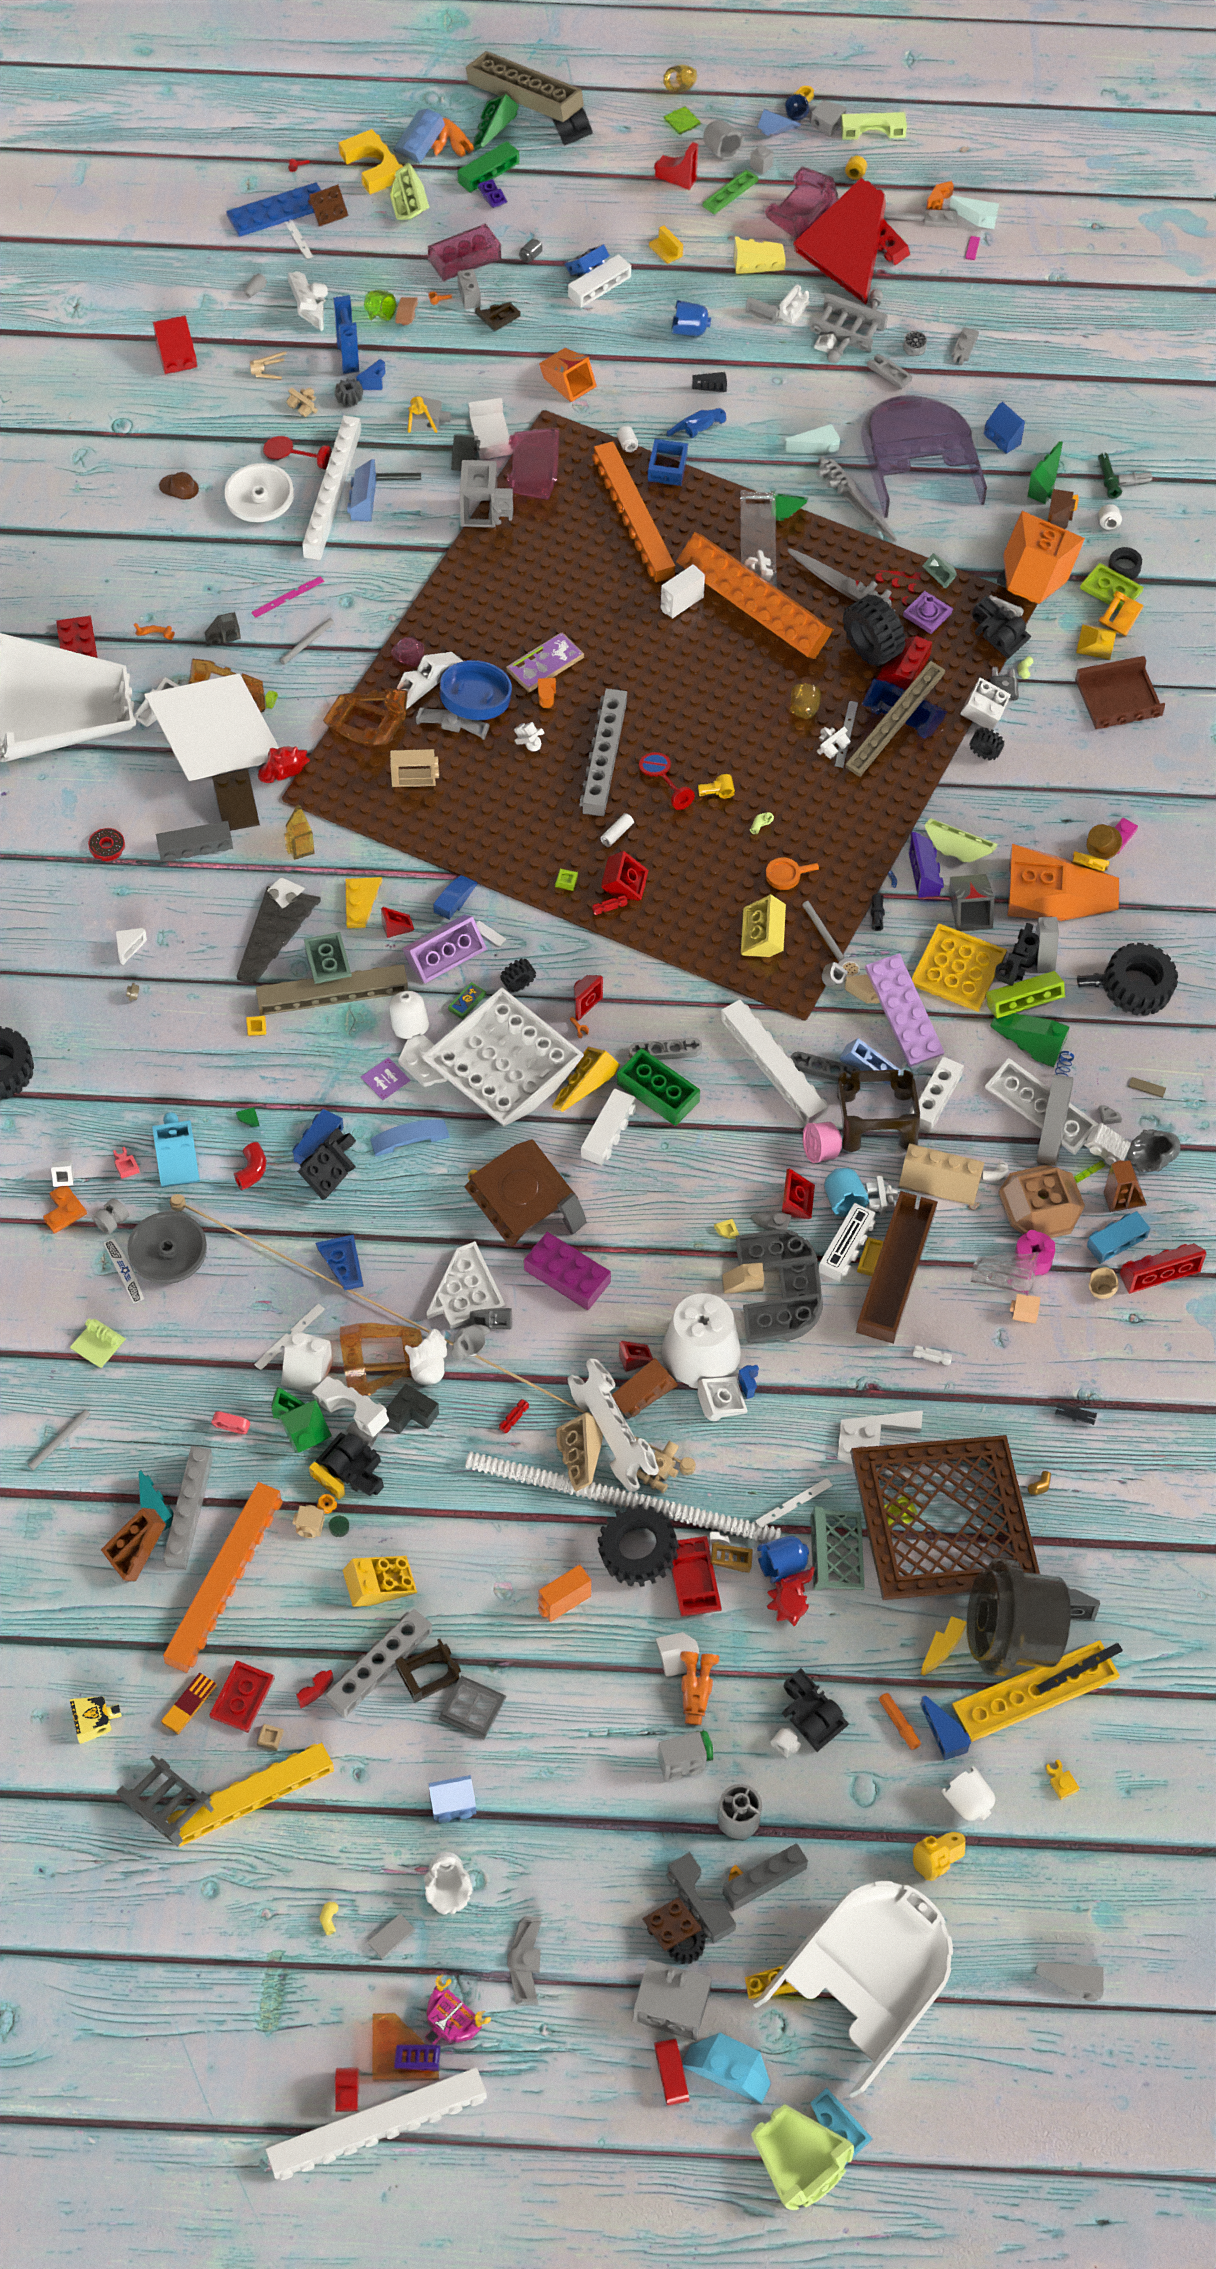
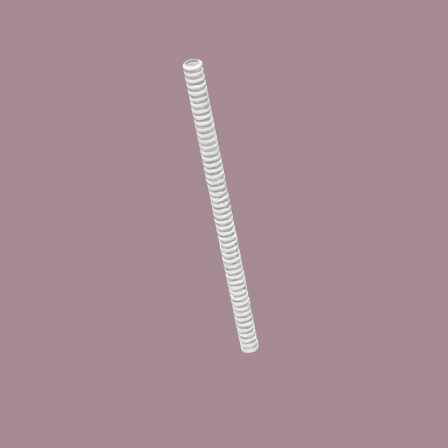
[465,1451,781,1543]

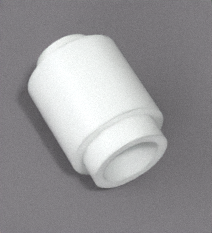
[617,426,638,452]

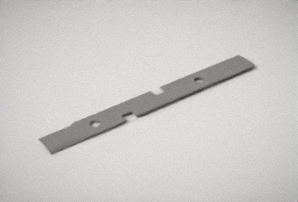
[835,701,858,768]

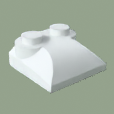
[697,1377,748,1421]

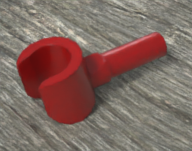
[288,159,310,172]

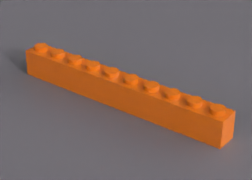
[592,441,675,583]
[163,1482,283,1673]

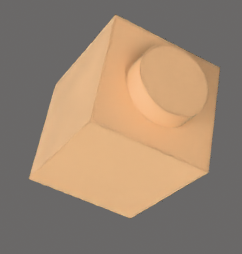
[1010,1293,1041,1324]

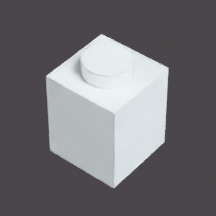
[51,1160,74,1187]

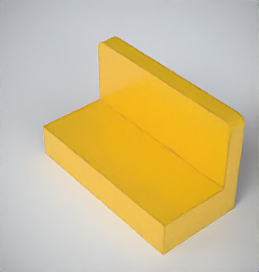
[649,225,683,264]

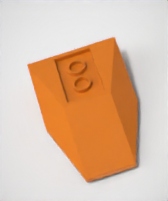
[1003,511,1085,604]
[1007,844,1119,921]

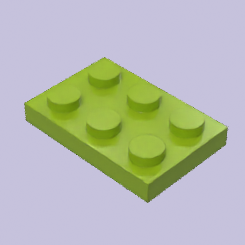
[1080,563,1144,611]

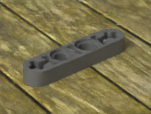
[790,1051,861,1082]

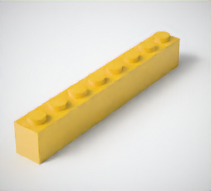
[167,1743,334,1847]

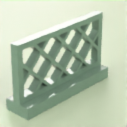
[810,1506,865,1591]

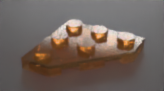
[372,2013,439,2082]

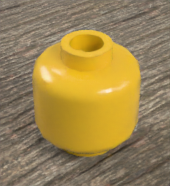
[845,156,867,180]

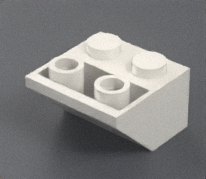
[960,678,1011,731]

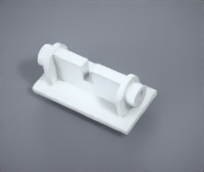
[989,595,1024,618]

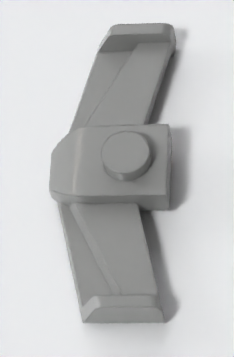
[416,708,490,740]
[507,1916,542,2006]

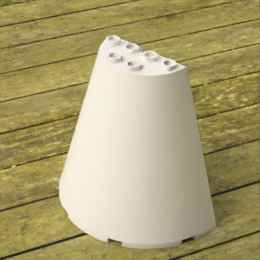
[0,633,136,762]

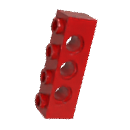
[878,219,911,266]

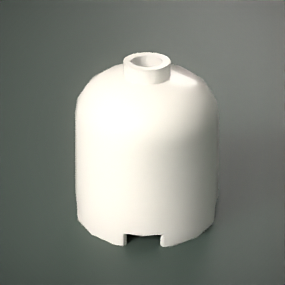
[389,991,429,1039]
[941,1766,995,1821]

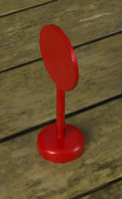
[263,436,332,470]

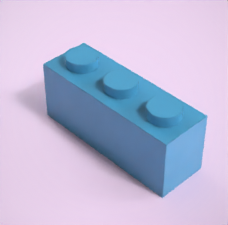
[1087,1211,1151,1264]

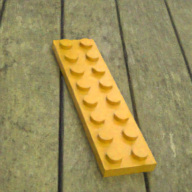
[951,1640,1120,1742]

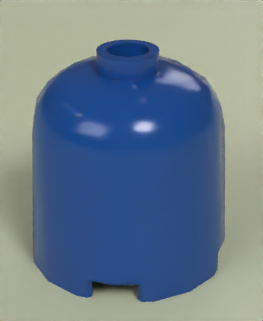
[672,300,711,336]
[757,1536,809,1583]

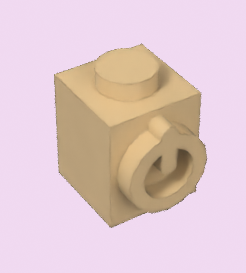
[293,1505,325,1539]

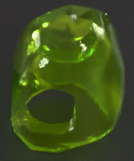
[363,289,397,321]

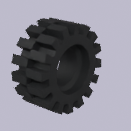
[969,728,1005,760]
[500,959,536,993]
[667,1930,706,1964]

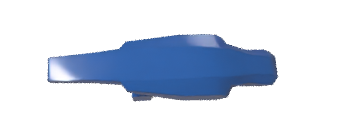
[667,408,727,438]

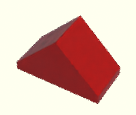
[381,907,415,938]
[619,1341,653,1372]

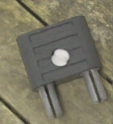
[990,667,1019,701]

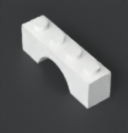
[312,1376,389,1437]

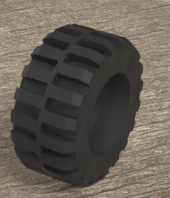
[842,595,906,666]
[1103,942,1178,1016]
[0,1026,34,1100]

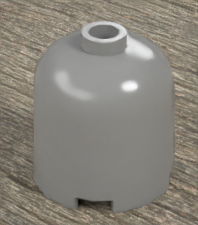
[704,120,744,160]

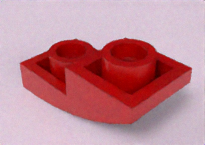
[296,1669,334,1709]

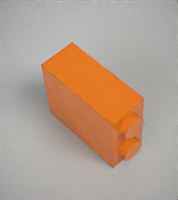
[537,1564,592,1622]

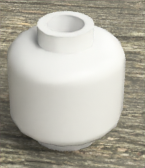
[1098,504,1122,530]

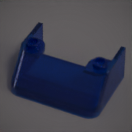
[861,679,948,738]

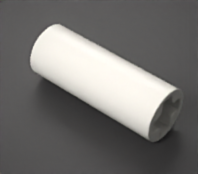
[600,813,634,847]

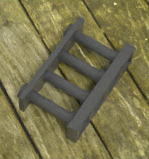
[116,1755,214,1847]

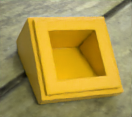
[246,1016,267,1036]

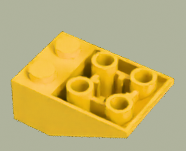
[342,1556,417,1607]

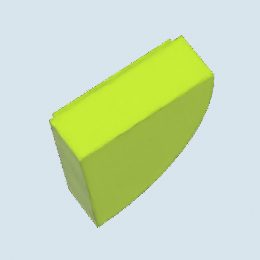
[265,690,278,709]

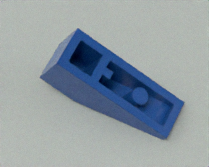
[920,1695,971,1761]

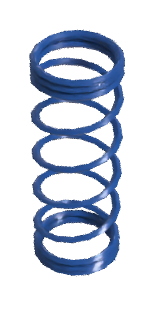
[1051,1051,1074,1084]

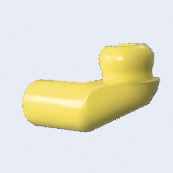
[319,1902,339,1935]

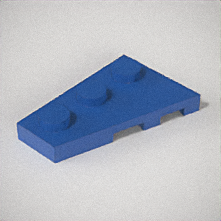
[315,1235,364,1291]

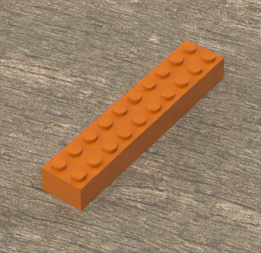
[676,532,834,659]

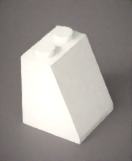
[281,1330,333,1395]

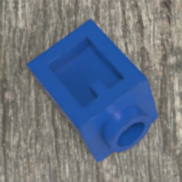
[738,1365,759,1399]

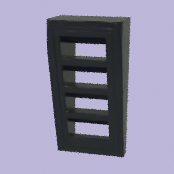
[692,372,727,392]

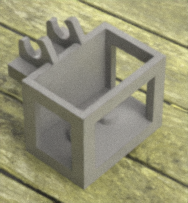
[460,460,513,527]

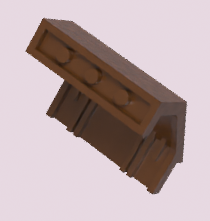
[464,1139,578,1247]

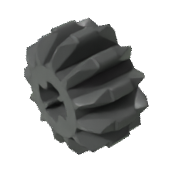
[334,378,363,407]

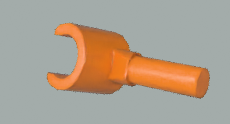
[428,291,452,305]
[570,1017,589,1038]

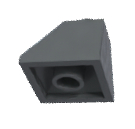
[1053,1587,1100,1621]

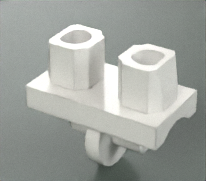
[744,550,773,581]
[514,722,544,751]
[817,727,851,759]
[866,1176,898,1216]

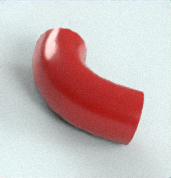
[234,1142,267,1190]

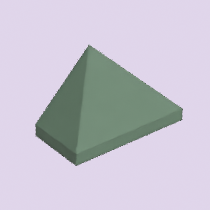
[922,553,957,588]

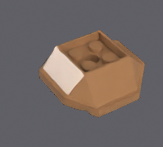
[998,1165,1085,1238]

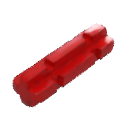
[592,895,628,915]
[499,1399,529,1433]

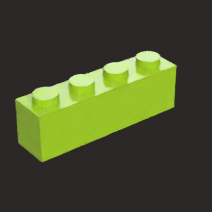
[986,971,1065,1018]

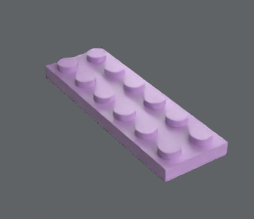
[865,953,945,1067]

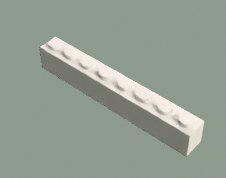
[721,1000,828,1125]

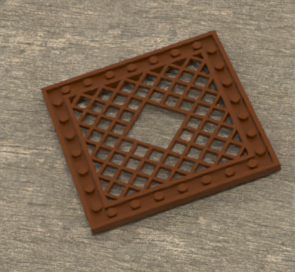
[850,1435,1042,1600]

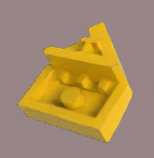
[1073,851,1110,872]

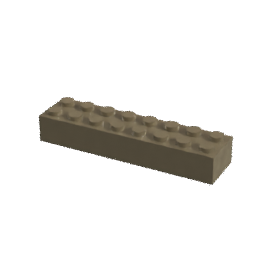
[466,51,584,122]

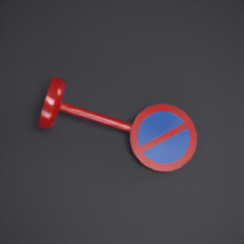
[639,752,695,810]

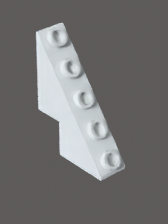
[391,652,463,711]

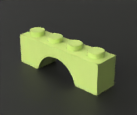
[840,112,907,140]

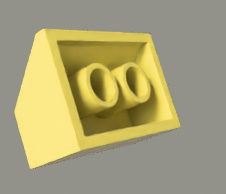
[741,895,786,957]

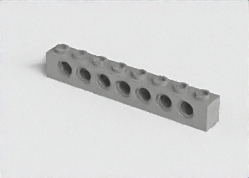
[580,688,627,816]

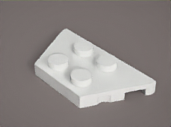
[398,1033,447,1087]

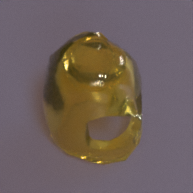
[663,64,697,93]
[790,684,821,719]

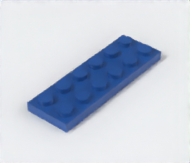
[226,182,321,237]

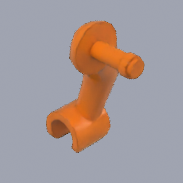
[134,623,175,640]

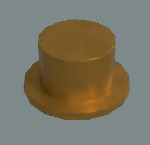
[1086,824,1122,860]

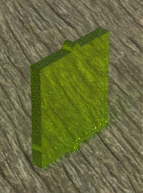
[664,106,701,135]

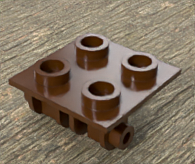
[308,184,349,227]
[642,1897,702,1951]

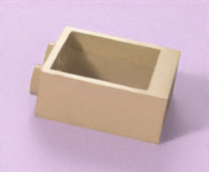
[390,749,439,787]

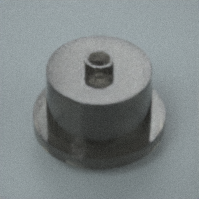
[967,1557,1071,1676]

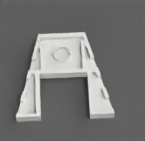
[837,1411,923,1484]

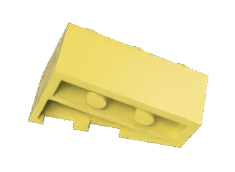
[733,236,785,274]

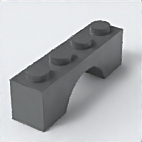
[666,1852,736,1944]

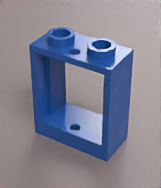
[648,439,688,486]

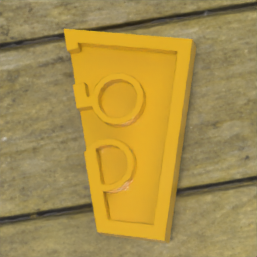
[345,877,382,928]

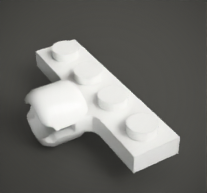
[287,272,328,311]

